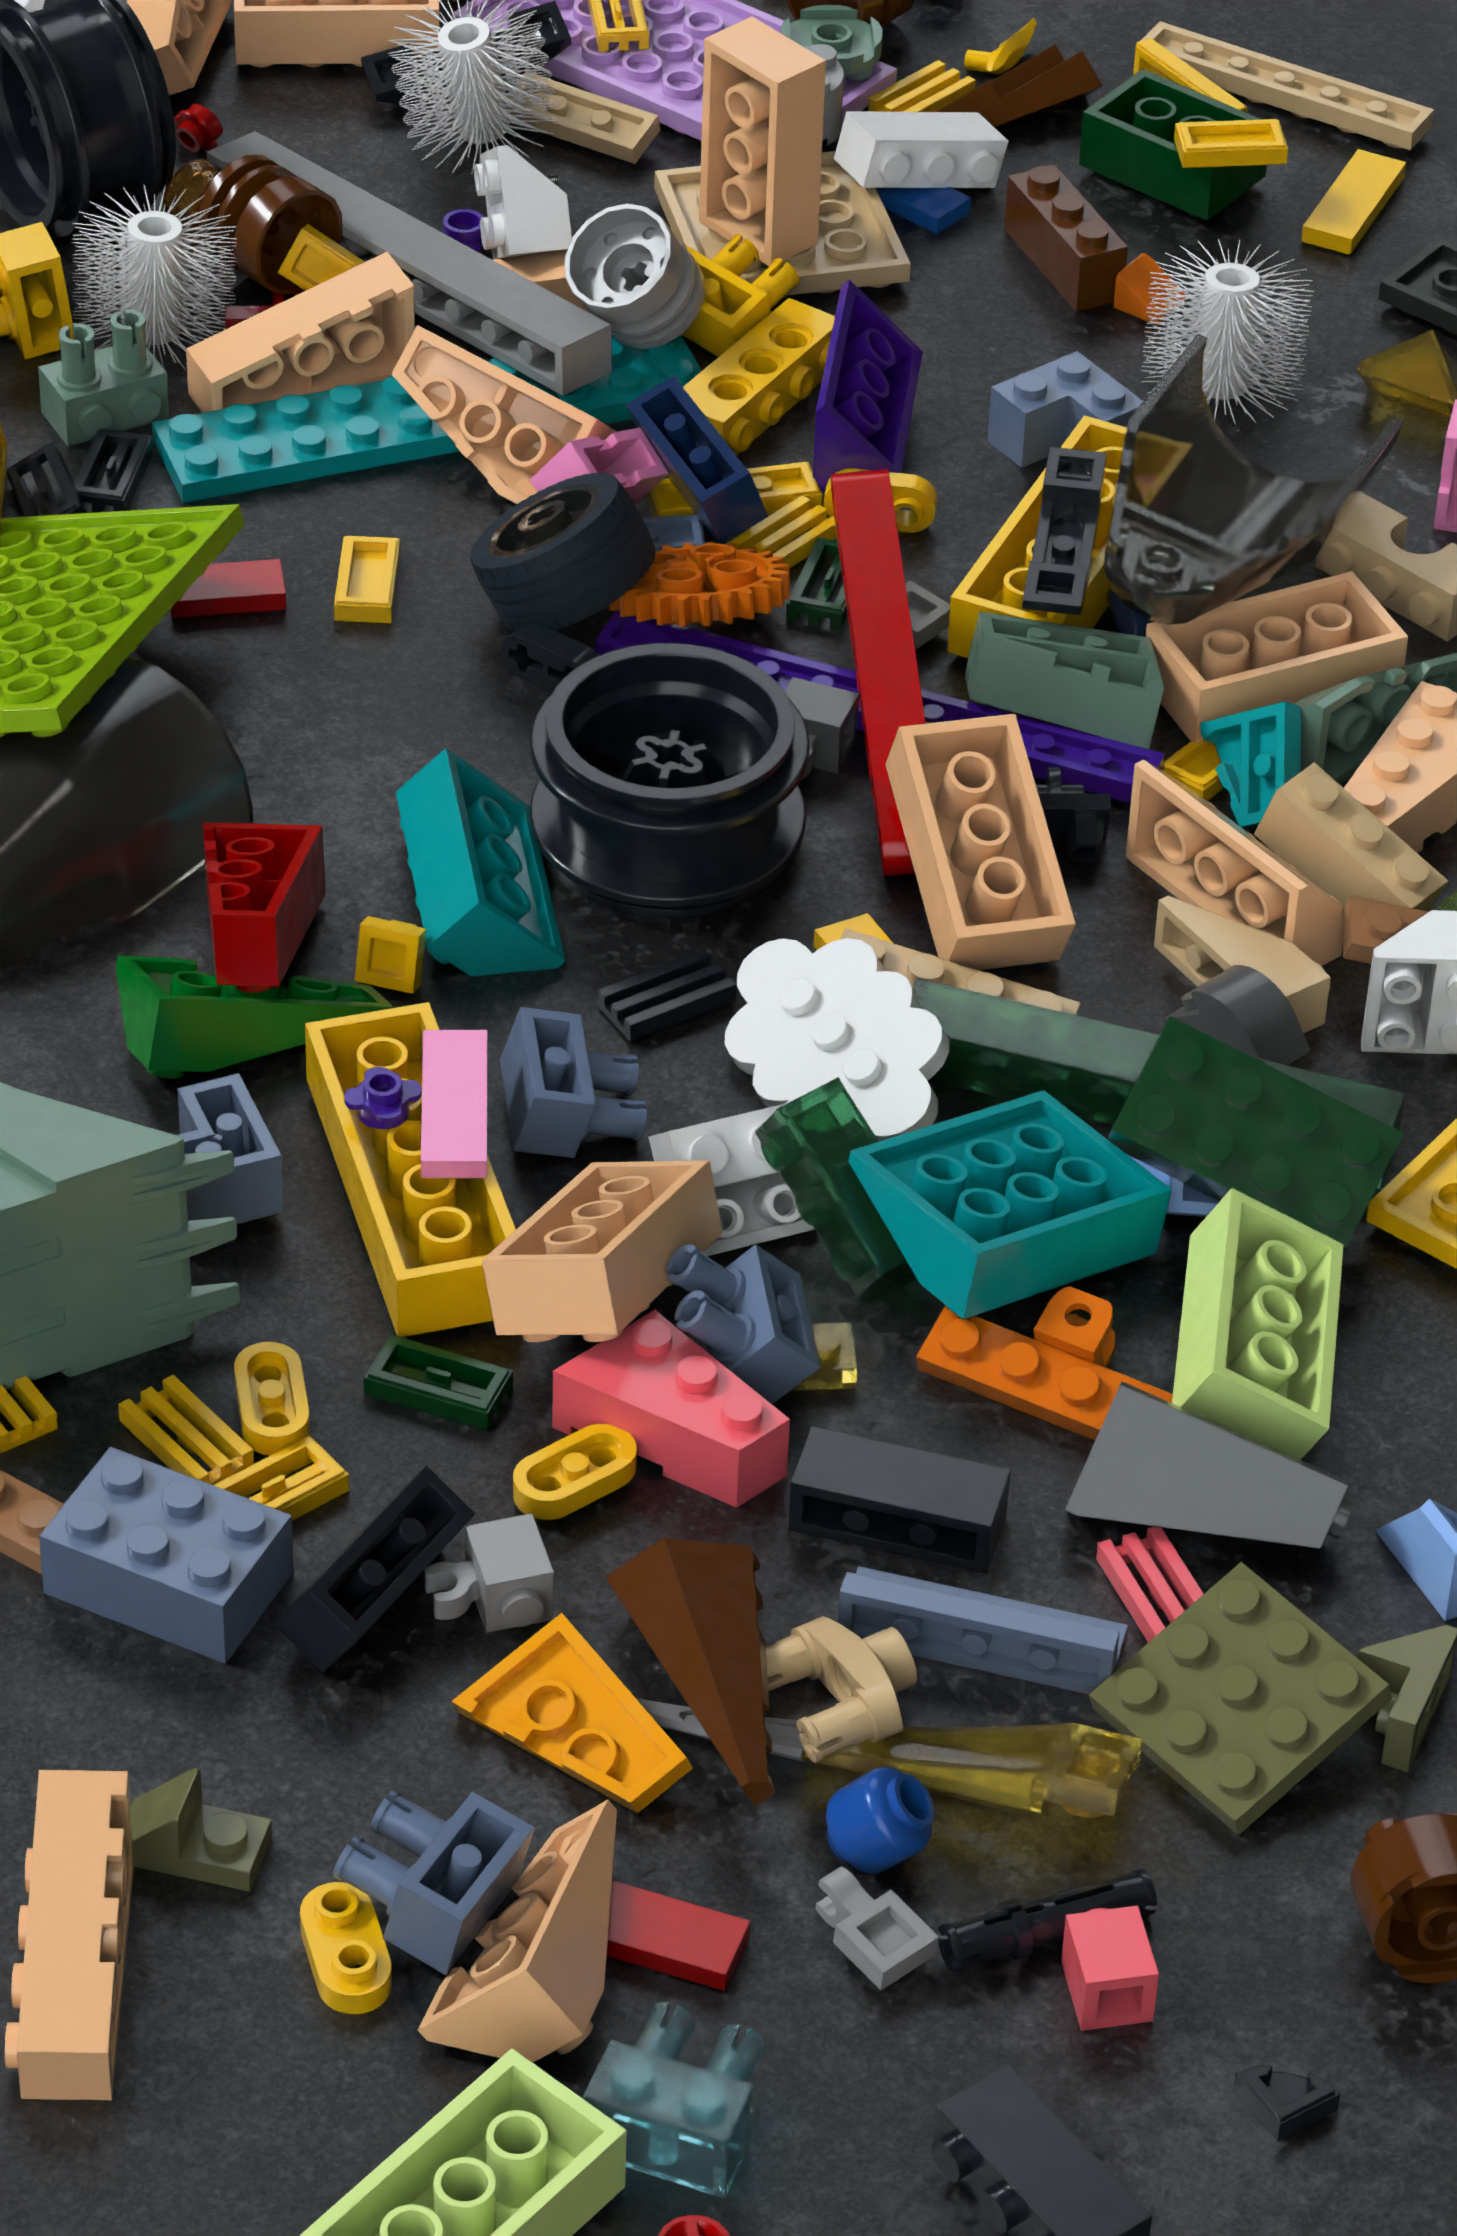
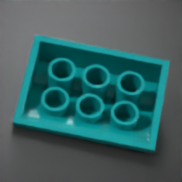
[848,1090,1172,1319]

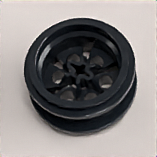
[0,0,176,238]
[530,643,810,917]

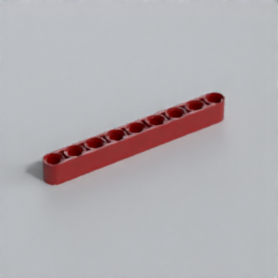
[831,469,926,877]

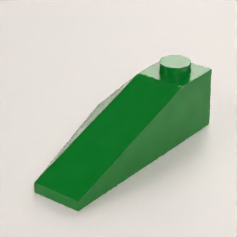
[116,956,394,1079]

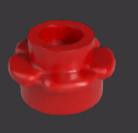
[174,104,223,152]

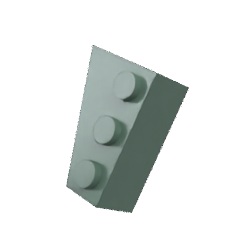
[965,612,1164,749]

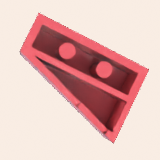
[552,1310,790,1508]

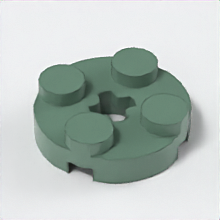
[781,5,883,80]

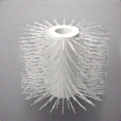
[388,0,559,174]
[72,185,237,371]
[1141,239,1314,424]

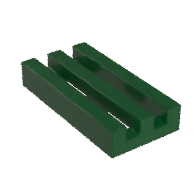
[786,538,848,630]
[364,1334,513,1431]

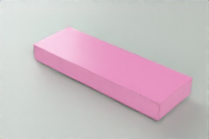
[421,1030,487,1178]

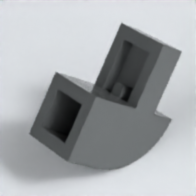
[1162,965,1311,1070]

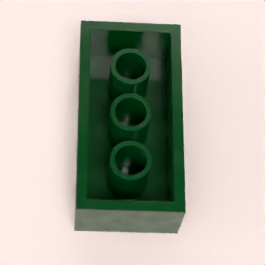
[1108,1016,1404,1253]

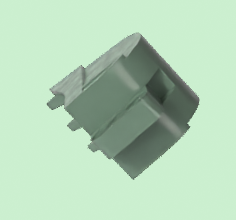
[0,1082,240,1389]

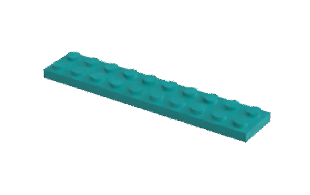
[152,335,702,503]

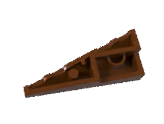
[936,44,1103,129]
[606,1538,775,1807]

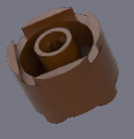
[1350,1812,1457,1983]

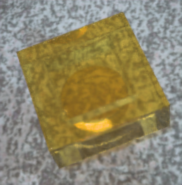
[792,1323,857,1390]

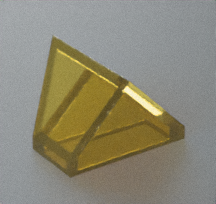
[1357,330,1457,418]

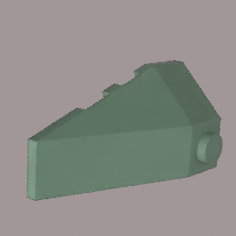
[1295,653,1457,784]

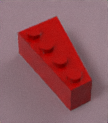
[202,822,326,993]

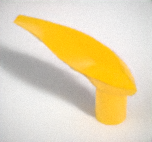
[964,18,1037,75]

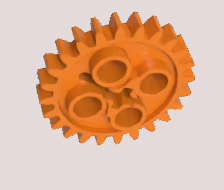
[609,542,790,627]

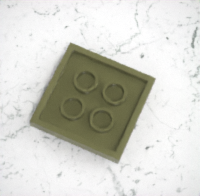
[1089,1562,1392,1836]

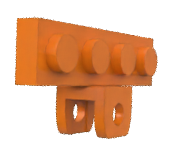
[916,1287,1173,1441]

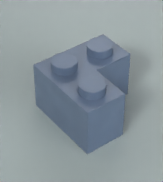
[987,351,1147,468]
[177,1073,283,1224]

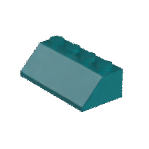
[396,748,566,977]

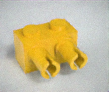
[0,222,74,360]
[682,234,800,357]

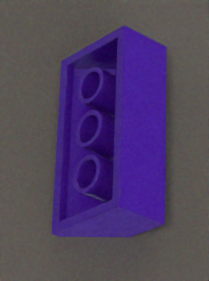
[813,279,923,494]

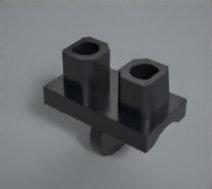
[1036,767,1111,862]

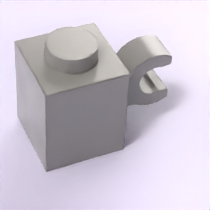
[424,1513,554,1633]

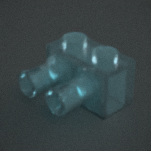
[583,2002,766,2199]

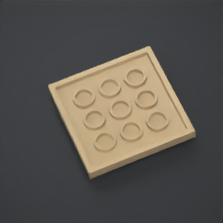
[654,151,911,298]

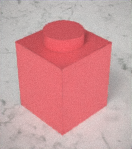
[1061,1905,1159,2031]

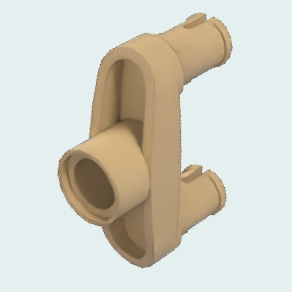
[766,1616,917,1763]

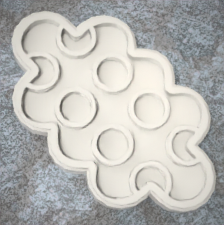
[725,938,949,1148]

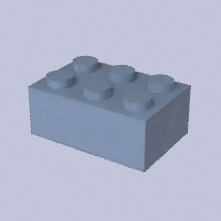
[39,1447,294,1664]

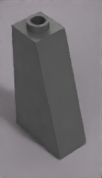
[1065,1381,1355,1548]

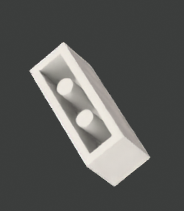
[834,111,1009,188]

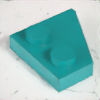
[1200,701,1301,832]

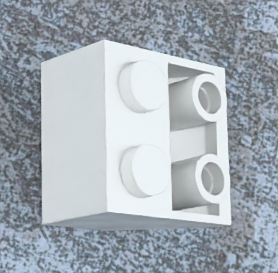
[474,145,572,260]
[1361,910,1457,1054]
[648,1102,820,1256]

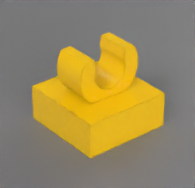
[354,916,427,994]

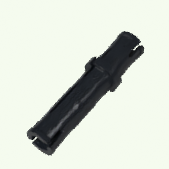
[938,1869,1157,1972]

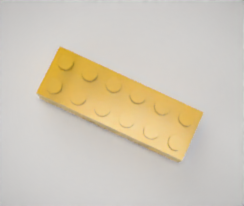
[947,415,1188,658]
[305,1002,516,1337]

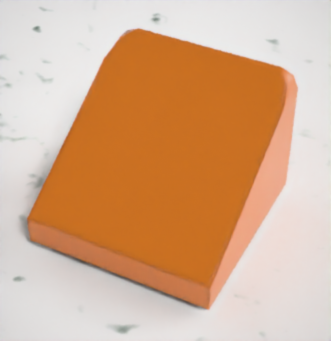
[1113,253,1187,326]

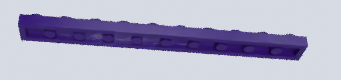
[595,611,1165,803]

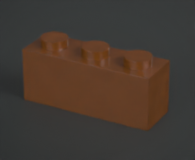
[1004,165,1128,312]

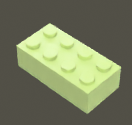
[1172,1188,1344,1460]
[300,2048,627,2236]

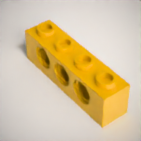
[683,298,835,455]

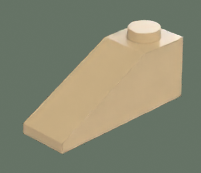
[1154,896,1331,1033]

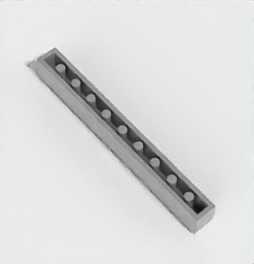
[207,131,612,396]

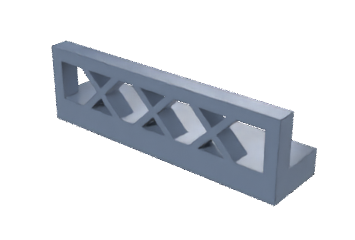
[838,1566,1128,1694]

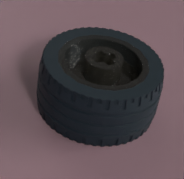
[470,473,656,632]

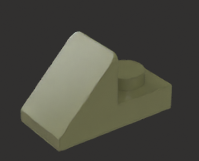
[1356,1625,1457,1772]
[130,1768,272,1892]

